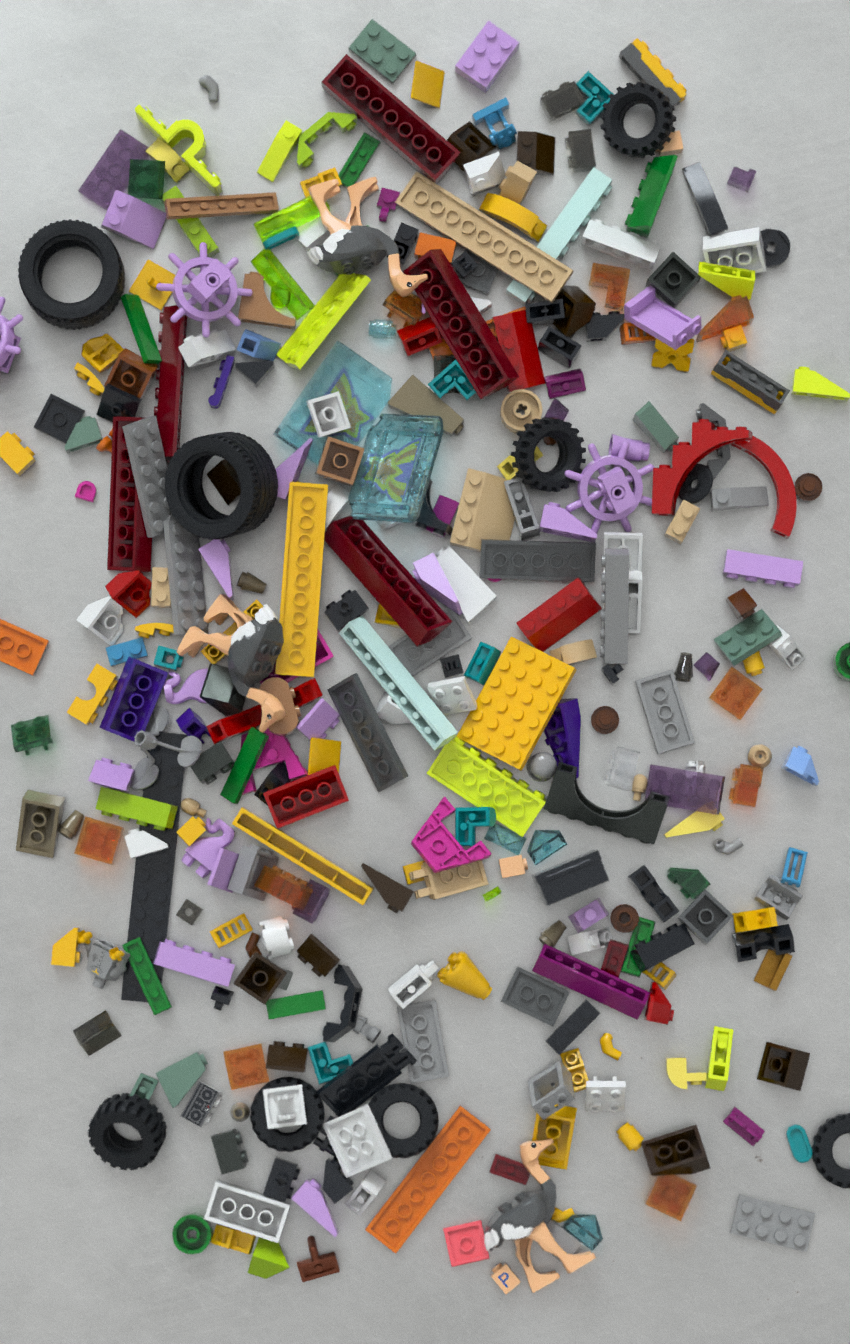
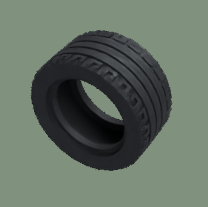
[18,219,125,330]
[165,431,278,540]

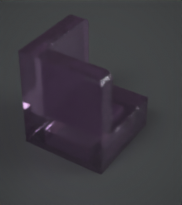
[727,167,756,193]

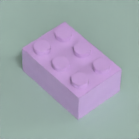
[455,21,519,93]

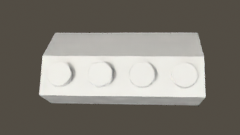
[581,219,661,271]

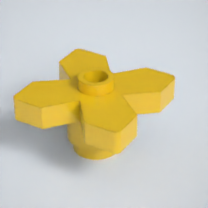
[651,338,694,372]

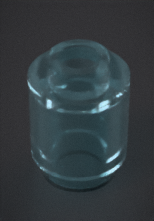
[369,319,397,340]

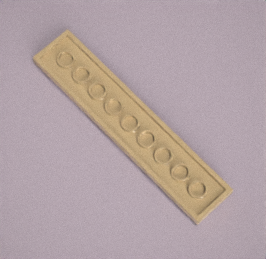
[395,171,573,303]

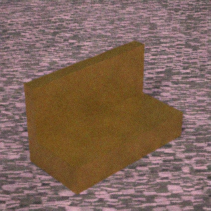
[753,949,792,991]

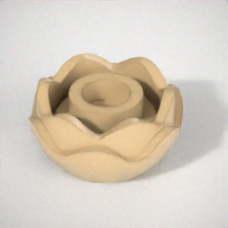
[748,744,772,768]

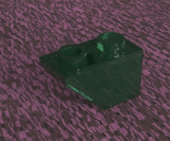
[667,868,710,900]

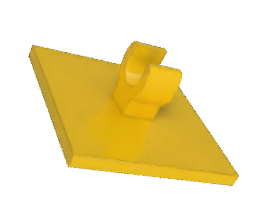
[410,61,445,108]
[129,259,175,310]
[308,738,341,775]

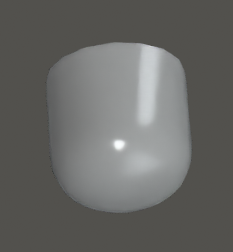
[527,752,557,782]

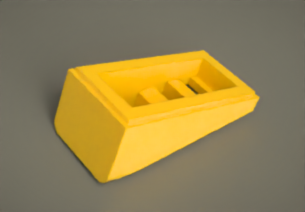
[210,913,253,949]
[642,962,677,990]

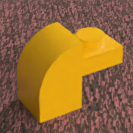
[733,907,778,933]

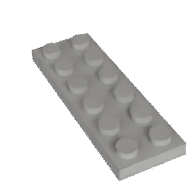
[123,416,177,538]
[163,520,208,635]

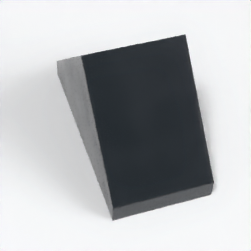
[525,299,565,325]
[235,361,274,388]

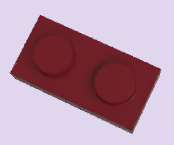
[601,939,629,978]
[489,1154,530,1185]

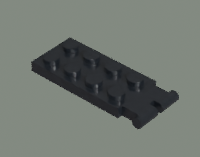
[317,1034,417,1117]

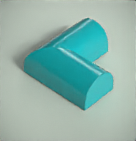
[575,71,614,125]
[428,359,476,400]
[455,807,496,846]
[307,1041,353,1084]

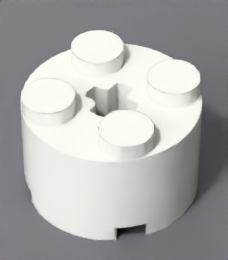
[258,916,294,959]

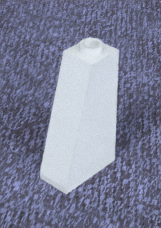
[436,546,497,624]

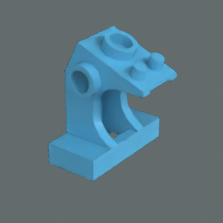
[472,97,517,150]

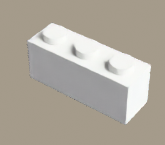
[178,329,236,367]

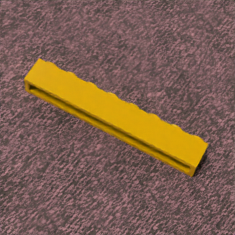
[232,807,374,905]

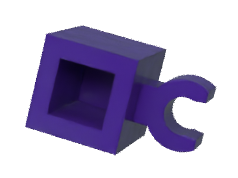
[176,707,211,744]

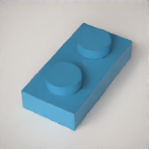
[106,637,148,667]

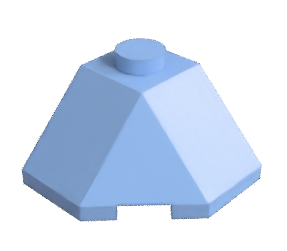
[781,746,819,786]

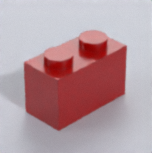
[397,317,443,356]

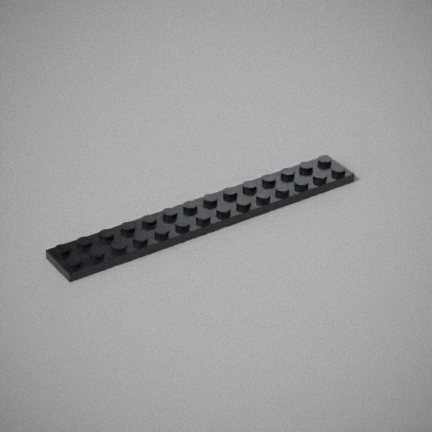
[121,732,187,1002]

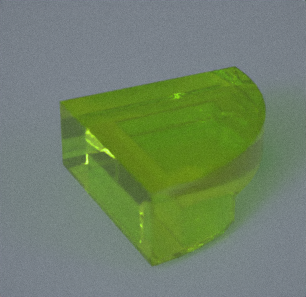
[482,886,502,902]

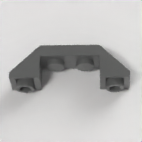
[696,403,731,480]

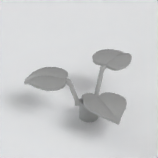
[130,705,202,789]

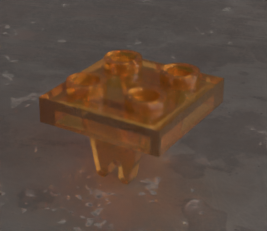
[383,290,427,327]
[709,667,763,720]
[223,1044,269,1090]

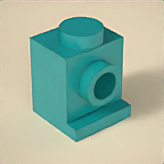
[153,645,184,671]

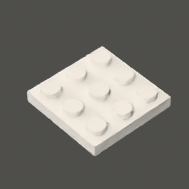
[323,1104,392,1178]

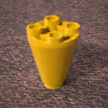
[437,951,492,1000]

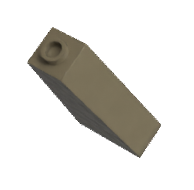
[387,375,464,436]

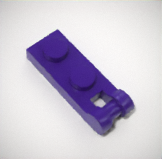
[208,355,235,409]

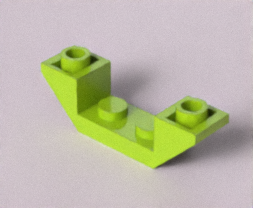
[297,112,358,169]

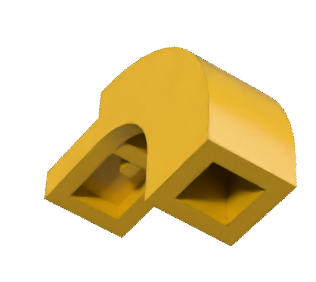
[479,193,547,242]

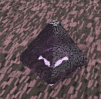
[544,398,569,421]
[693,652,720,681]

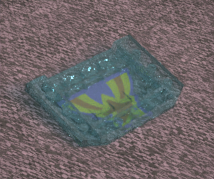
[273,340,392,465]
[348,414,444,523]

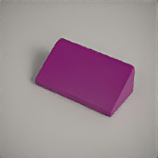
[544,369,586,399]
[426,495,459,537]

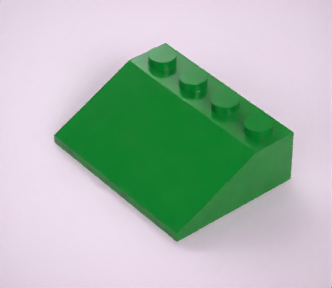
[625,155,678,239]

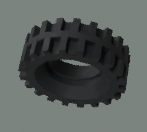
[600,82,676,158]
[511,418,586,492]
[812,1113,850,1189]

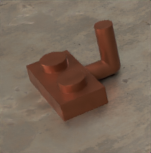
[297,1236,340,1282]

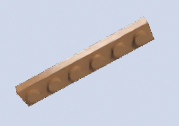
[164,192,279,220]

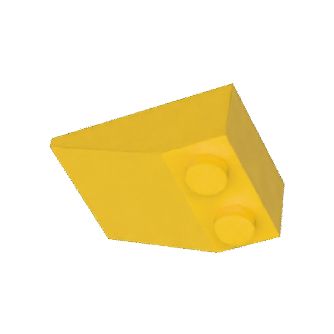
[532,1104,577,1170]

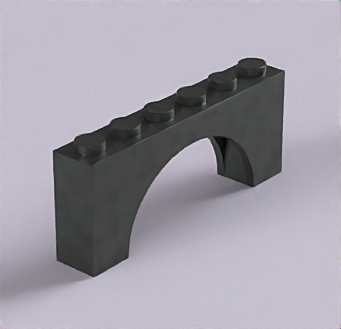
[544,761,669,844]

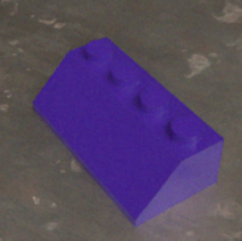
[99,656,168,742]

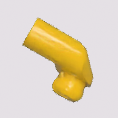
[551,1207,575,1223]

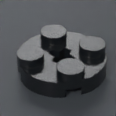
[761,229,790,268]

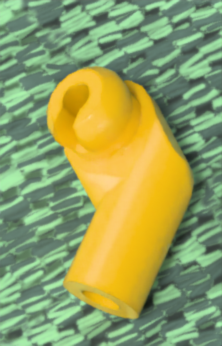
[600,1033,622,1061]

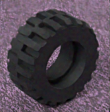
[250,1077,325,1152]
[368,1083,438,1158]
[88,1093,166,1170]

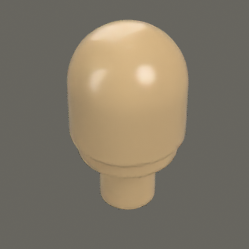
[631,774,648,801]
[181,798,207,818]

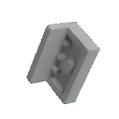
[755,875,803,920]

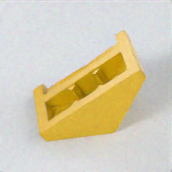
[81,333,124,373]

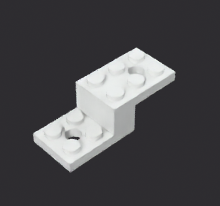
[602,532,643,634]

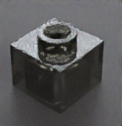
[176,899,203,926]

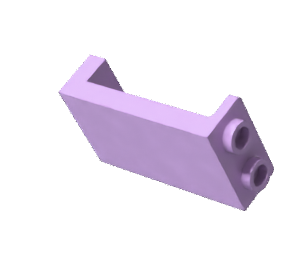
[624,286,702,350]

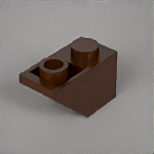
[726,588,758,619]

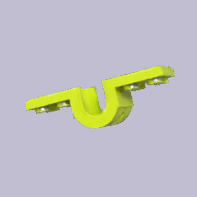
[135,104,222,196]

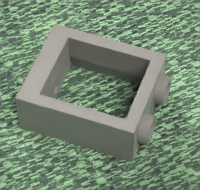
[227,844,279,901]
[528,1061,575,1120]

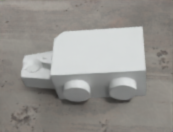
[388,960,439,1009]

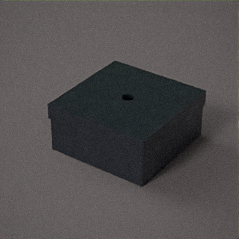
[531,850,609,906]

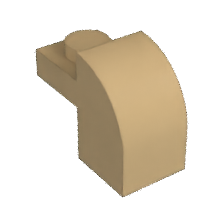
[549,639,597,665]

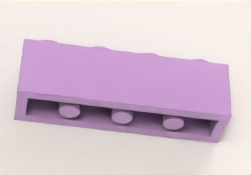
[723,549,803,588]
[153,939,235,987]

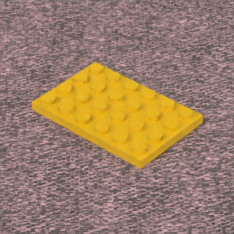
[457,636,577,771]

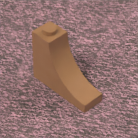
[238,272,296,330]

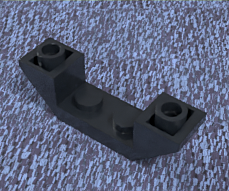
[323,964,362,1042]

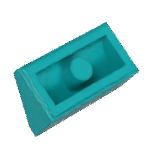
[464,641,501,685]

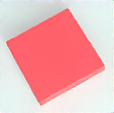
[443,1220,490,1267]

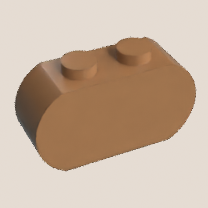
[259,677,301,736]

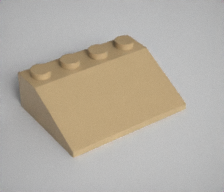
[450,468,515,552]

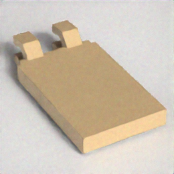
[409,860,488,900]

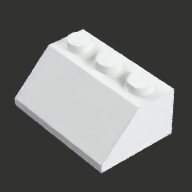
[703,227,767,273]

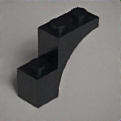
[408,472,453,536]

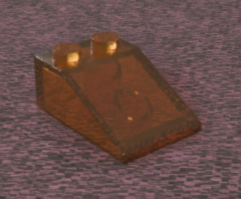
[696,295,754,343]

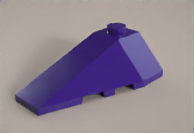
[544,698,581,778]

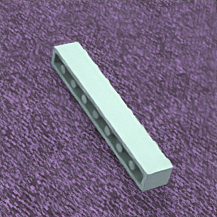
[506,167,613,306]
[339,616,458,750]

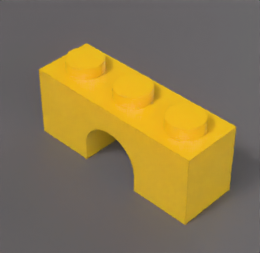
[67,663,118,725]

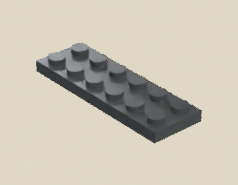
[479,539,596,582]
[327,673,408,792]

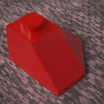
[105,571,152,618]
[644,982,674,1025]

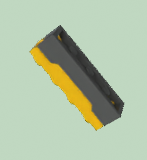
[619,38,687,108]
[710,350,790,415]

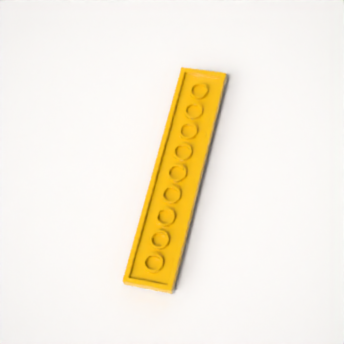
[275,482,328,677]

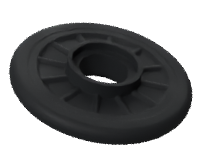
[678,463,713,504]

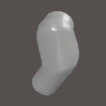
[199,75,218,102]
[714,838,744,855]

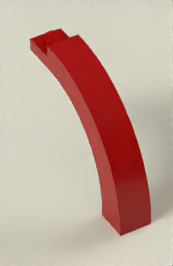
[729,435,797,539]
[206,678,323,744]

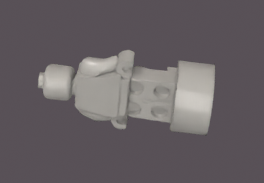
[352,1015,381,1043]

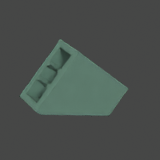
[633,401,679,453]
[156,1052,208,1108]

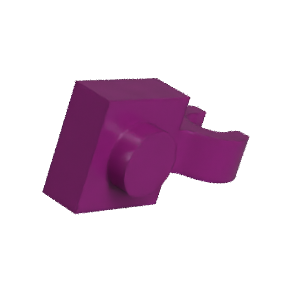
[377,187,400,223]

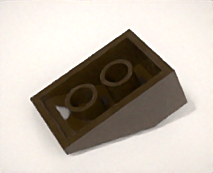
[361,863,414,913]
[641,1125,710,1176]

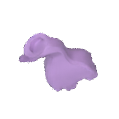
[164,668,208,704]
[181,818,235,878]

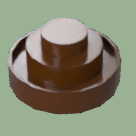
[794,473,823,502]
[591,706,619,734]
[610,904,639,933]

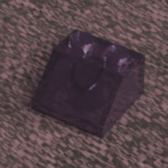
[291,879,331,924]

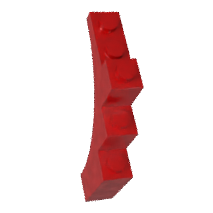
[652,419,753,516]

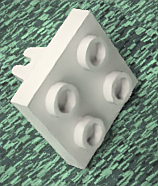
[428,676,477,716]
[585,1076,626,1112]
[263,1084,307,1129]

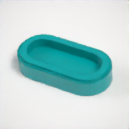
[262,227,299,250]
[786,1125,813,1163]

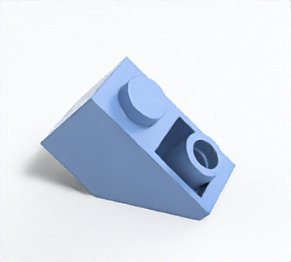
[236,329,281,361]

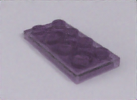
[78,129,149,211]
[645,764,725,815]

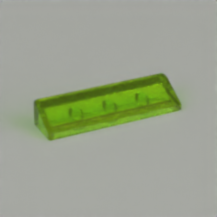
[253,195,330,243]
[250,249,315,320]

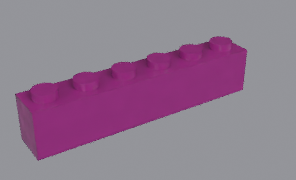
[532,944,650,1020]

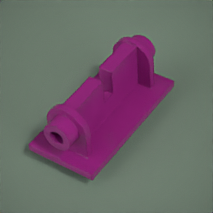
[723,1107,765,1146]

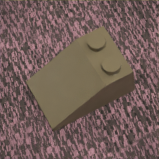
[16,790,65,858]

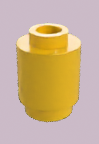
[743,651,765,677]
[616,1122,644,1151]

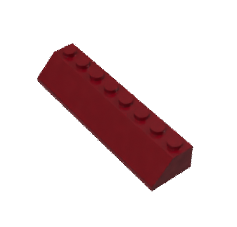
[321,54,461,184]
[403,249,519,399]
[154,305,187,462]
[107,417,157,572]
[324,513,453,647]

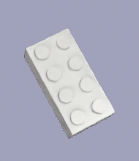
[204,1180,291,1243]

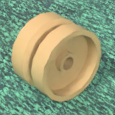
[500,389,543,434]

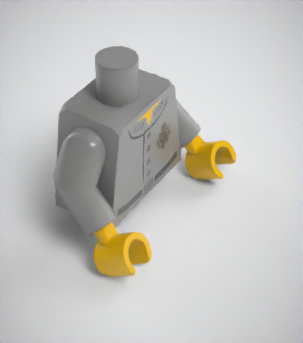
[77,930,130,988]

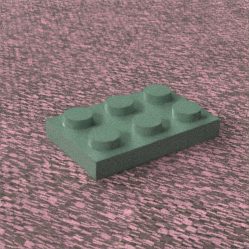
[349,19,416,84]
[714,609,782,666]

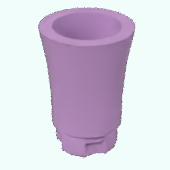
[608,434,650,461]

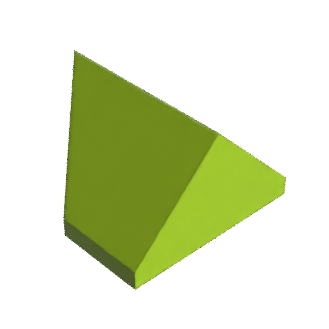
[248,1237,289,1279]

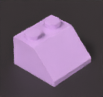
[296,698,340,740]
[88,758,135,793]

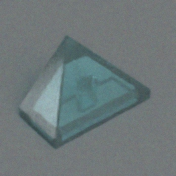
[484,823,527,855]
[527,830,567,865]
[562,1215,603,1251]

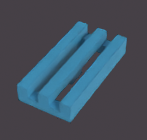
[781,847,808,888]

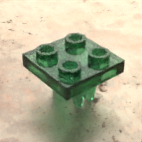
[128,159,165,200]
[11,715,53,756]

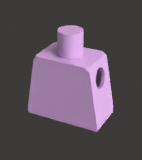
[568,898,609,933]

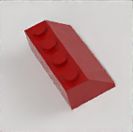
[492,310,545,392]
[516,578,602,652]
[263,765,349,829]

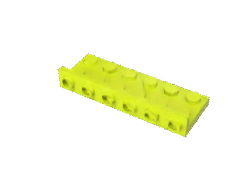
[276,273,371,369]
[426,736,546,837]

